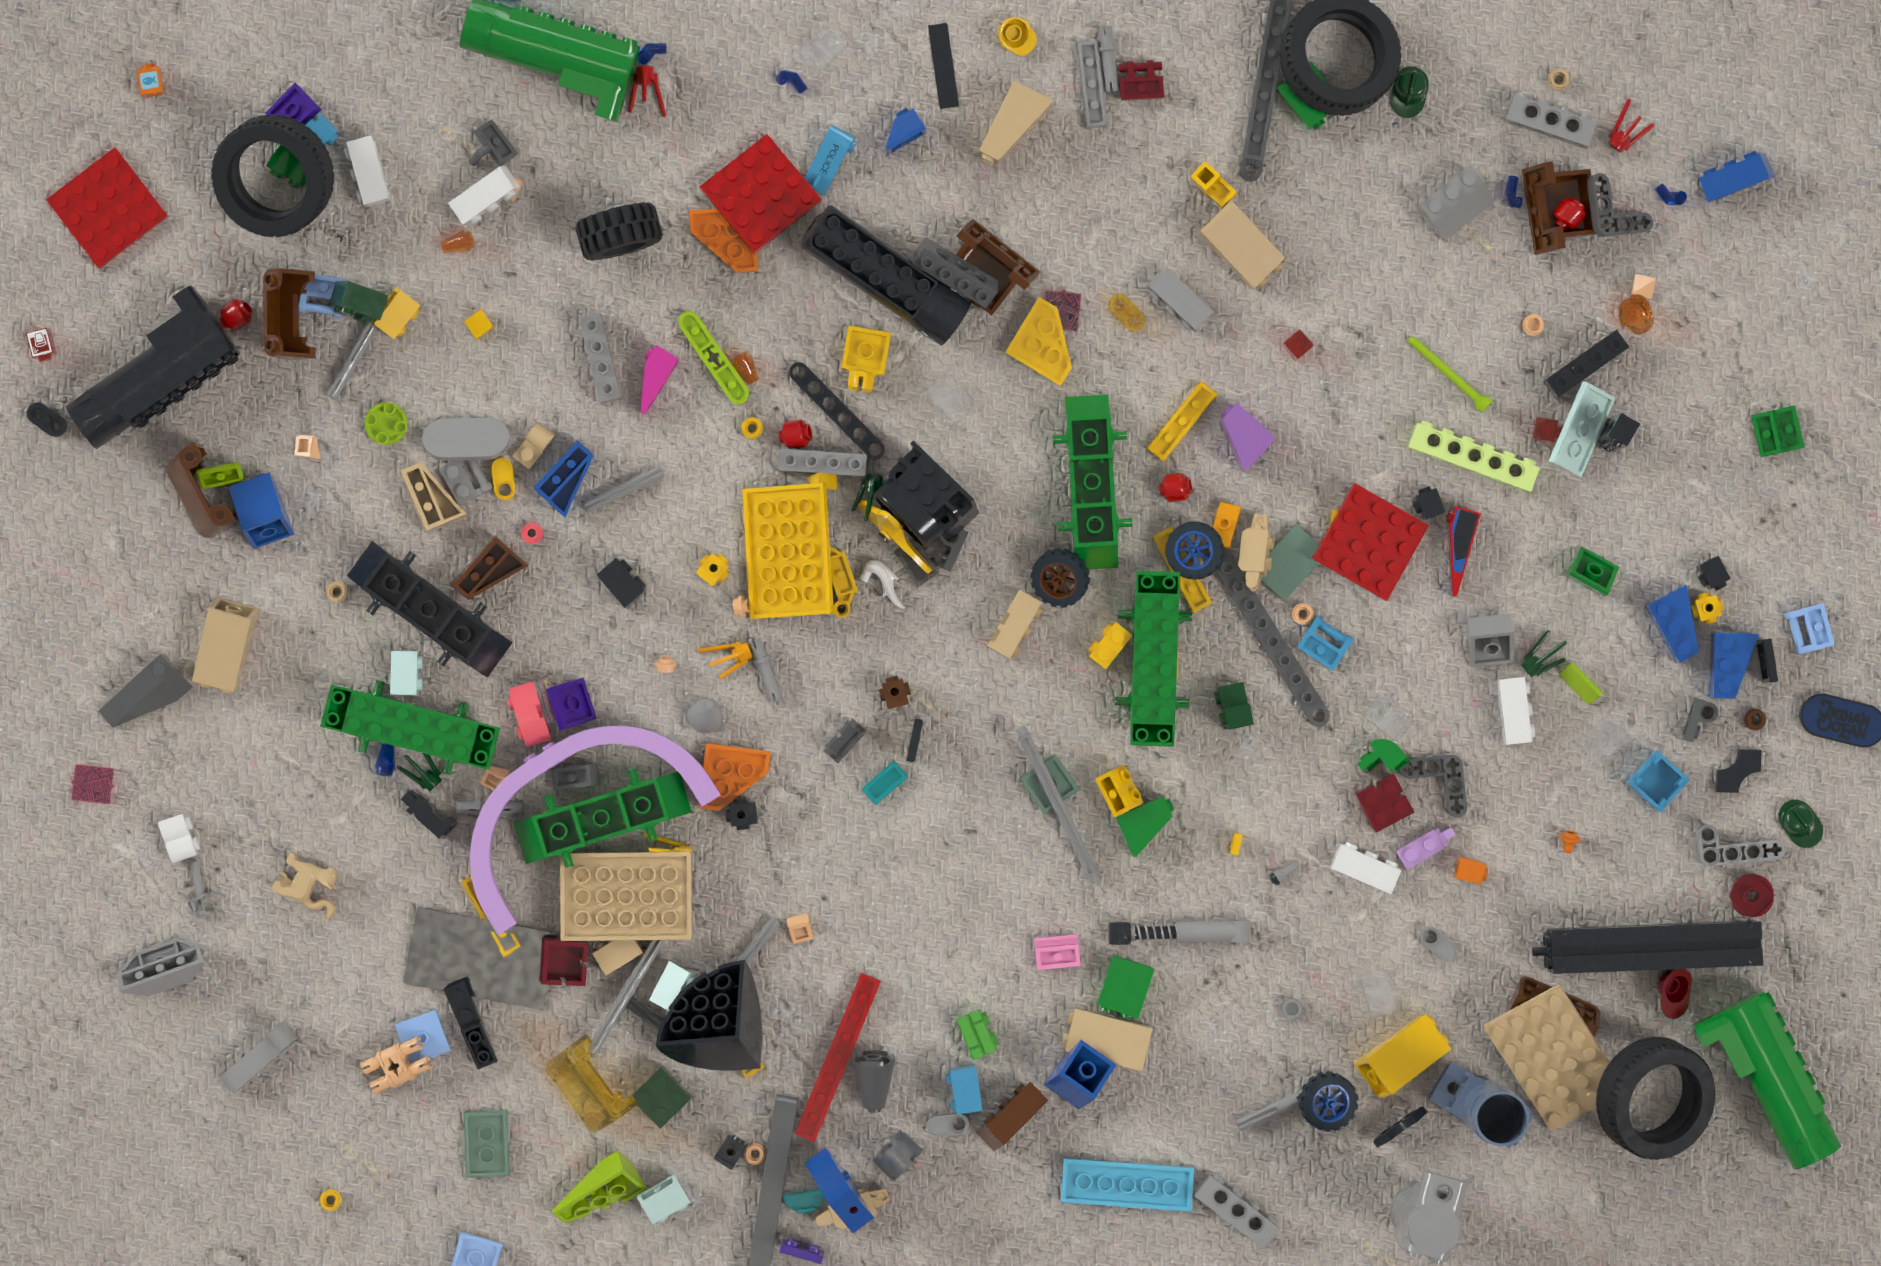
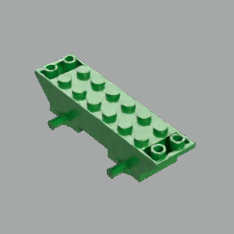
[1053,394,1132,570]
[1115,571,1192,747]
[320,680,501,775]
[513,768,692,868]

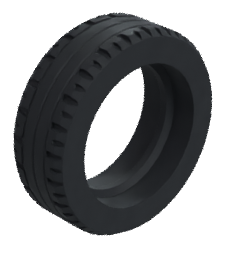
[1279,0,1401,116]
[211,114,334,237]
[1596,1037,1716,1160]

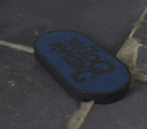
[1799,694,1881,747]

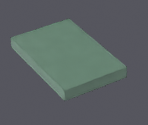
[1262,524,1319,601]
[464,1110,510,1178]

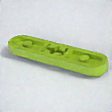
[678,311,749,405]

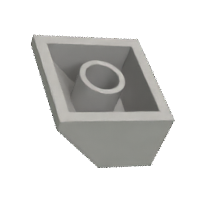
[1467,614,1514,667]

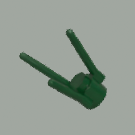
[852,474,885,521]
[1521,630,1567,678]
[399,753,442,792]

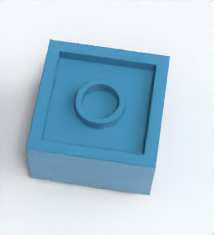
[1625,751,1690,812]
[946,1064,983,1115]

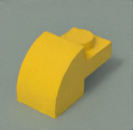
[1190,161,1238,209]

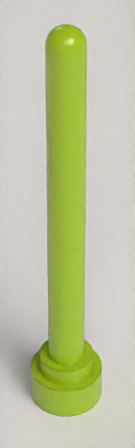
[1408,336,1493,413]

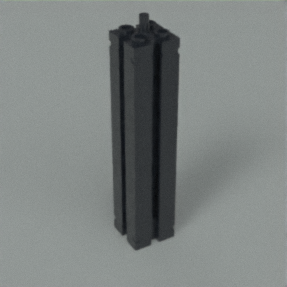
[1532,920,1763,974]

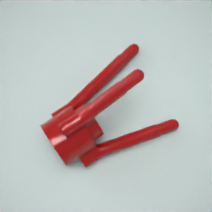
[628,66,666,117]
[1608,98,1655,153]

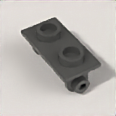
[823,718,867,763]

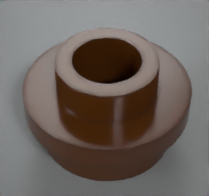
[1744,709,1766,730]

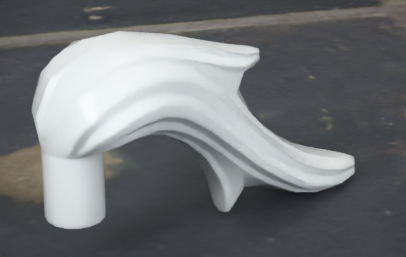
[860,560,905,609]

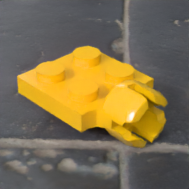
[841,325,891,393]

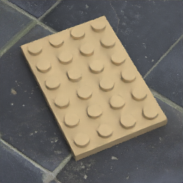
[560,852,692,941]
[1484,984,1610,1131]

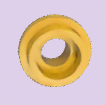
[741,417,763,439]
[320,1189,342,1211]

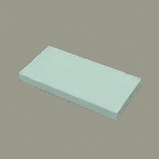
[1549,381,1615,477]

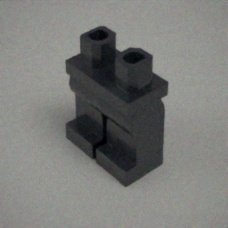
[401,790,459,839]

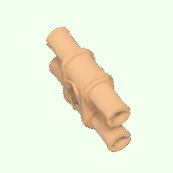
[360,1036,433,1094]

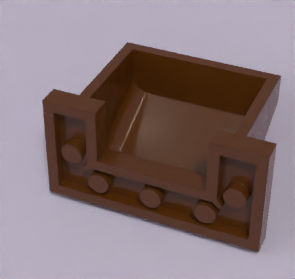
[1522,162,1595,255]
[956,219,1041,316]

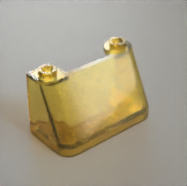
[546,1034,638,1133]

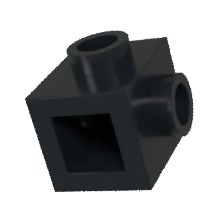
[726,799,758,830]

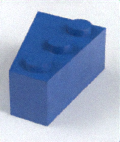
[1699,151,1775,202]

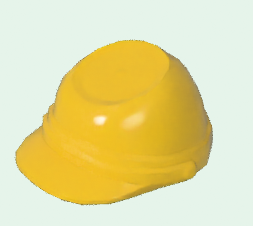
[998,17,1037,56]

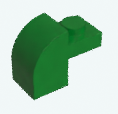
[1357,739,1411,774]

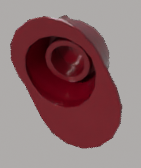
[1657,969,1692,1020]

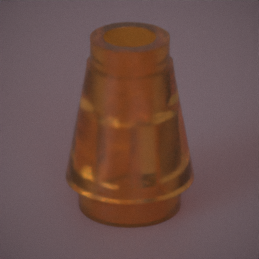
[441,230,475,254]
[732,351,759,385]

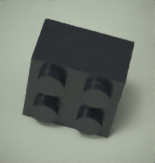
[597,558,647,609]

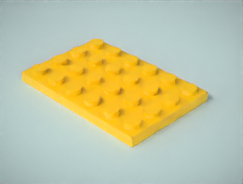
[742,483,834,619]

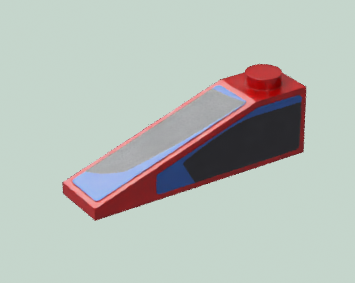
[1446,506,1481,597]

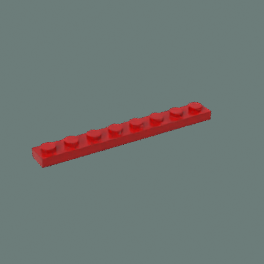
[795,972,881,1142]

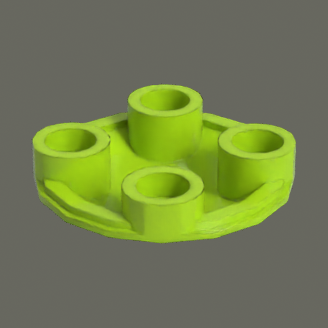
[365,402,408,445]

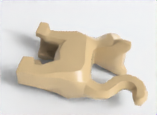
[271,852,337,919]

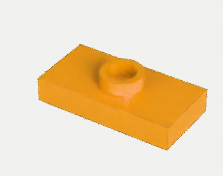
[1208,502,1241,549]

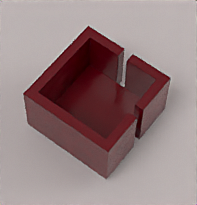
[1354,774,1415,833]
[539,937,588,986]

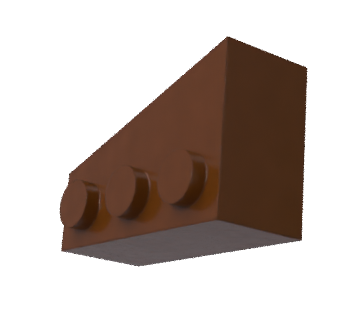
[451,535,528,600]

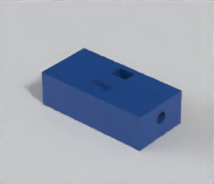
[805,1147,874,1233]

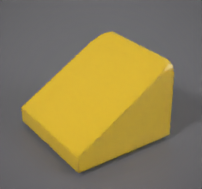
[464,309,494,340]
[807,472,837,490]

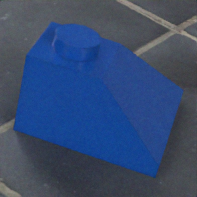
[886,108,926,155]

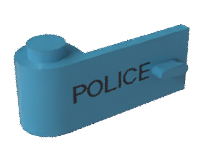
[804,125,857,195]

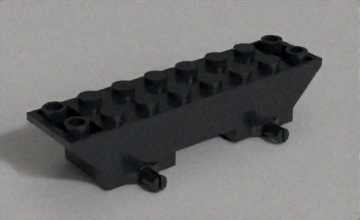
[347,541,513,678]

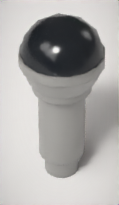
[1270,861,1300,885]

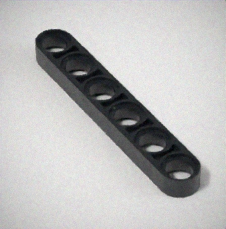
[789,362,885,460]

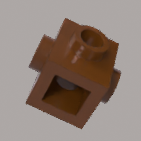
[879,675,911,709]

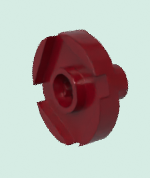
[1729,874,1774,917]

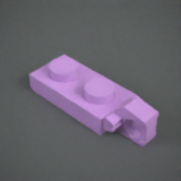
[1395,827,1456,870]

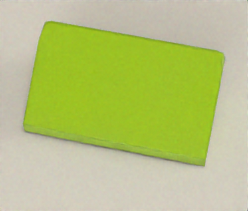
[197,462,245,489]
[1559,663,1603,704]

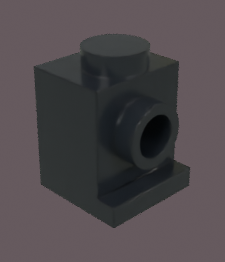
[713,1134,747,1170]

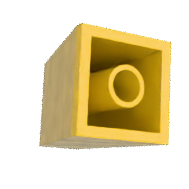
[1353,1014,1451,1098]

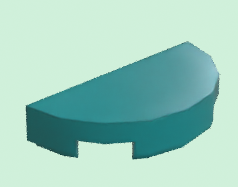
[782,1189,825,1214]

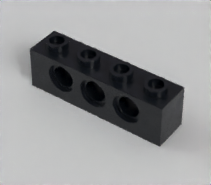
[1543,330,1629,399]
[1597,413,1640,452]

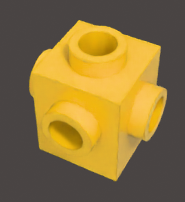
[696,553,730,587]
[1690,592,1724,625]

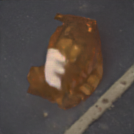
[1619,294,1654,335]

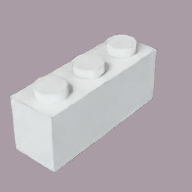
[344,135,391,207]
[448,166,520,226]
[1496,677,1535,745]
[1330,842,1402,894]

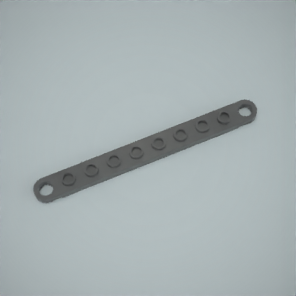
[1239,0,1292,182]
[1204,542,1330,727]

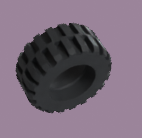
[575,202,663,261]

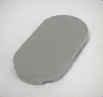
[422,418,510,461]

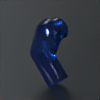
[638,43,667,65]
[776,70,808,94]
[1506,176,1523,209]
[1654,183,1687,206]

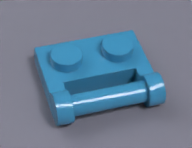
[1297,615,1354,671]

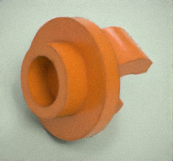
[1559,830,1581,854]

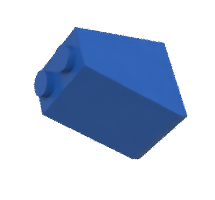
[229,472,294,549]
[1044,1040,1116,1110]

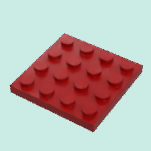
[699,134,822,254]
[46,147,169,269]
[1312,483,1429,601]

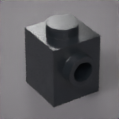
[1413,486,1446,521]
[1696,556,1731,591]

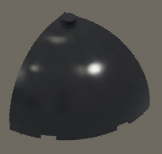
[656,960,762,1071]

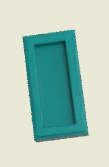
[862,761,908,805]

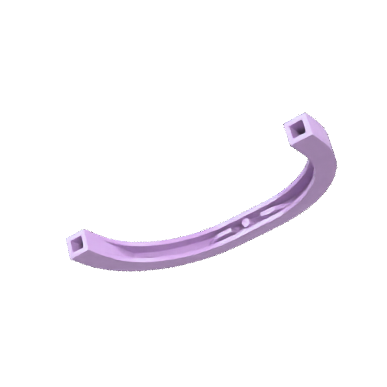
[470,726,721,935]

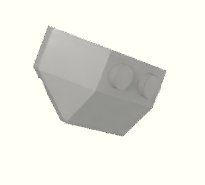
[117,938,204,996]

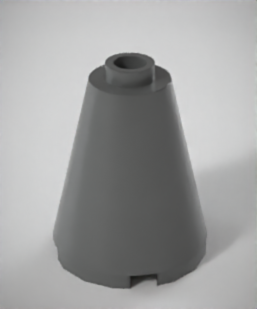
[852,1050,895,1113]

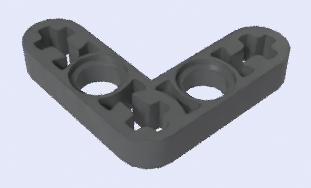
[1587,173,1653,237]
[1399,755,1467,818]

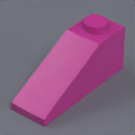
[641,345,679,415]

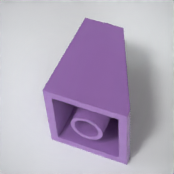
[1220,403,1276,472]

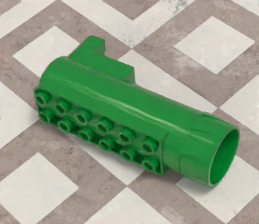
[459,0,641,122]
[1692,990,1841,1170]

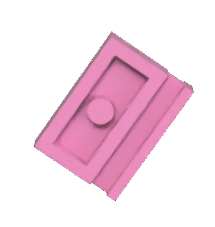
[1034,934,1081,970]

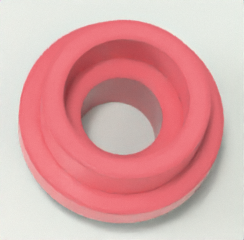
[521,522,543,544]

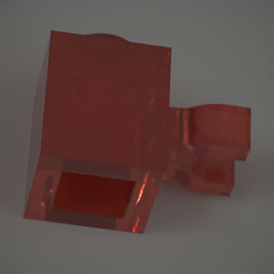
[1530,417,1563,443]

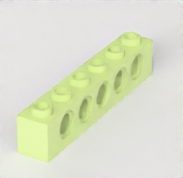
[1407,421,1540,493]

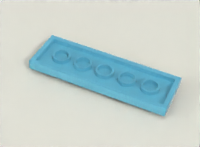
[1061,1158,1194,1212]

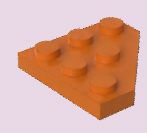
[689,209,759,273]
[698,743,771,811]

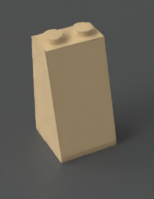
[978,81,1053,166]
[1198,200,1285,290]
[192,597,260,693]
[1061,1007,1152,1071]

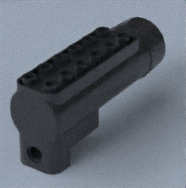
[801,205,971,346]
[65,286,240,449]

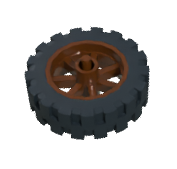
[1030,548,1090,608]

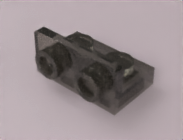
[894,538,940,587]

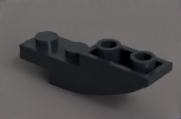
[444,980,498,1069]

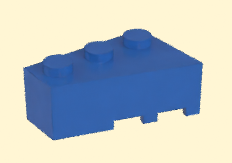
[532,439,594,518]
[1645,585,1699,663]
[1709,633,1759,699]

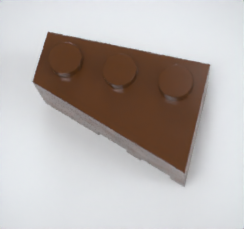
[976,1082,1049,1151]

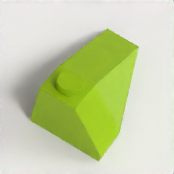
[552,1150,647,1223]

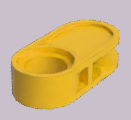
[492,458,516,500]

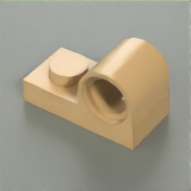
[512,423,556,470]

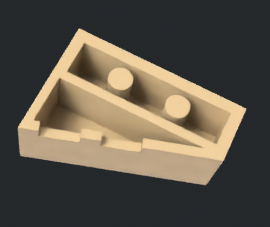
[400,462,466,533]
[987,590,1043,659]

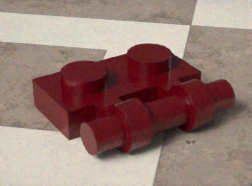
[1118,60,1164,101]

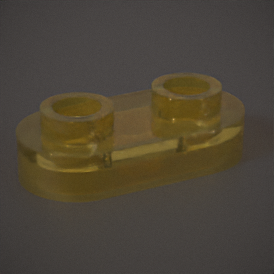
[1108,293,1145,332]

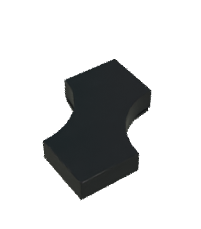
[1716,749,1762,793]
[1373,1106,1428,1148]

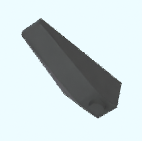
[99,654,193,728]

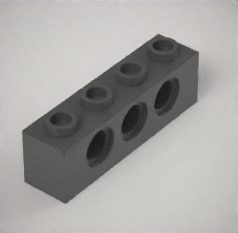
[912,237,999,308]

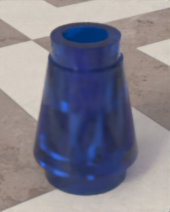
[374,744,395,777]

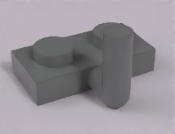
[469,119,518,166]

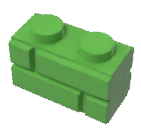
[956,1009,999,1060]

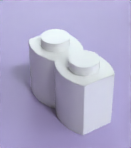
[158,813,201,863]

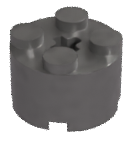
[873,1130,923,1182]

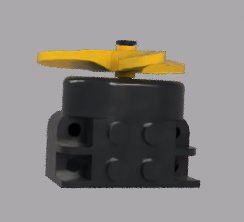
[858,441,979,574]

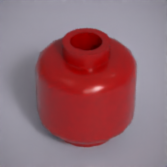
[1553,197,1586,230]
[219,299,253,331]
[779,419,812,449]
[1159,473,1192,503]

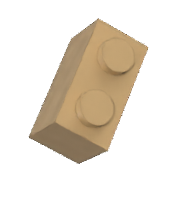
[592,940,644,975]

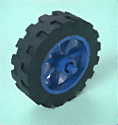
[1165,522,1225,580]
[1298,1071,1359,1132]

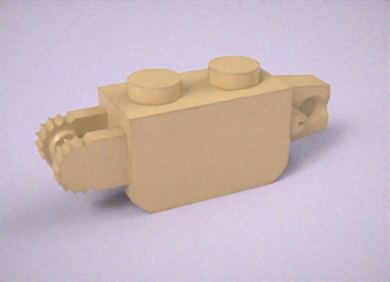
[1238,514,1274,592]
[815,1187,890,1229]

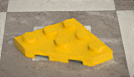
[1005,297,1072,386]

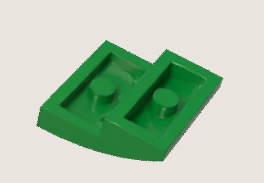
[1751,405,1805,458]

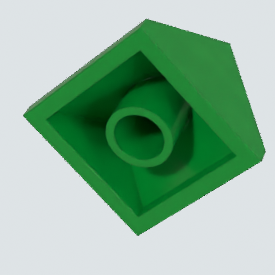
[1565,546,1619,597]

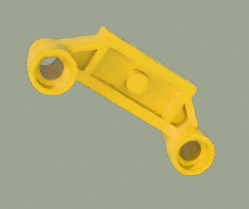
[830,546,858,618]

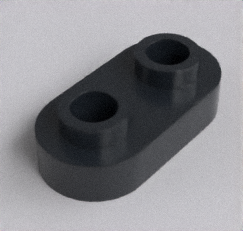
[27,402,67,437]

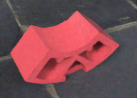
[507,681,552,747]

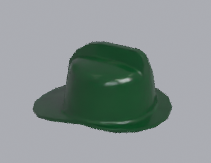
[1390,66,1429,118]
[1778,799,1823,848]

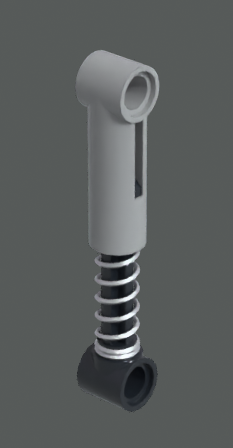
[1109,920,1250,945]

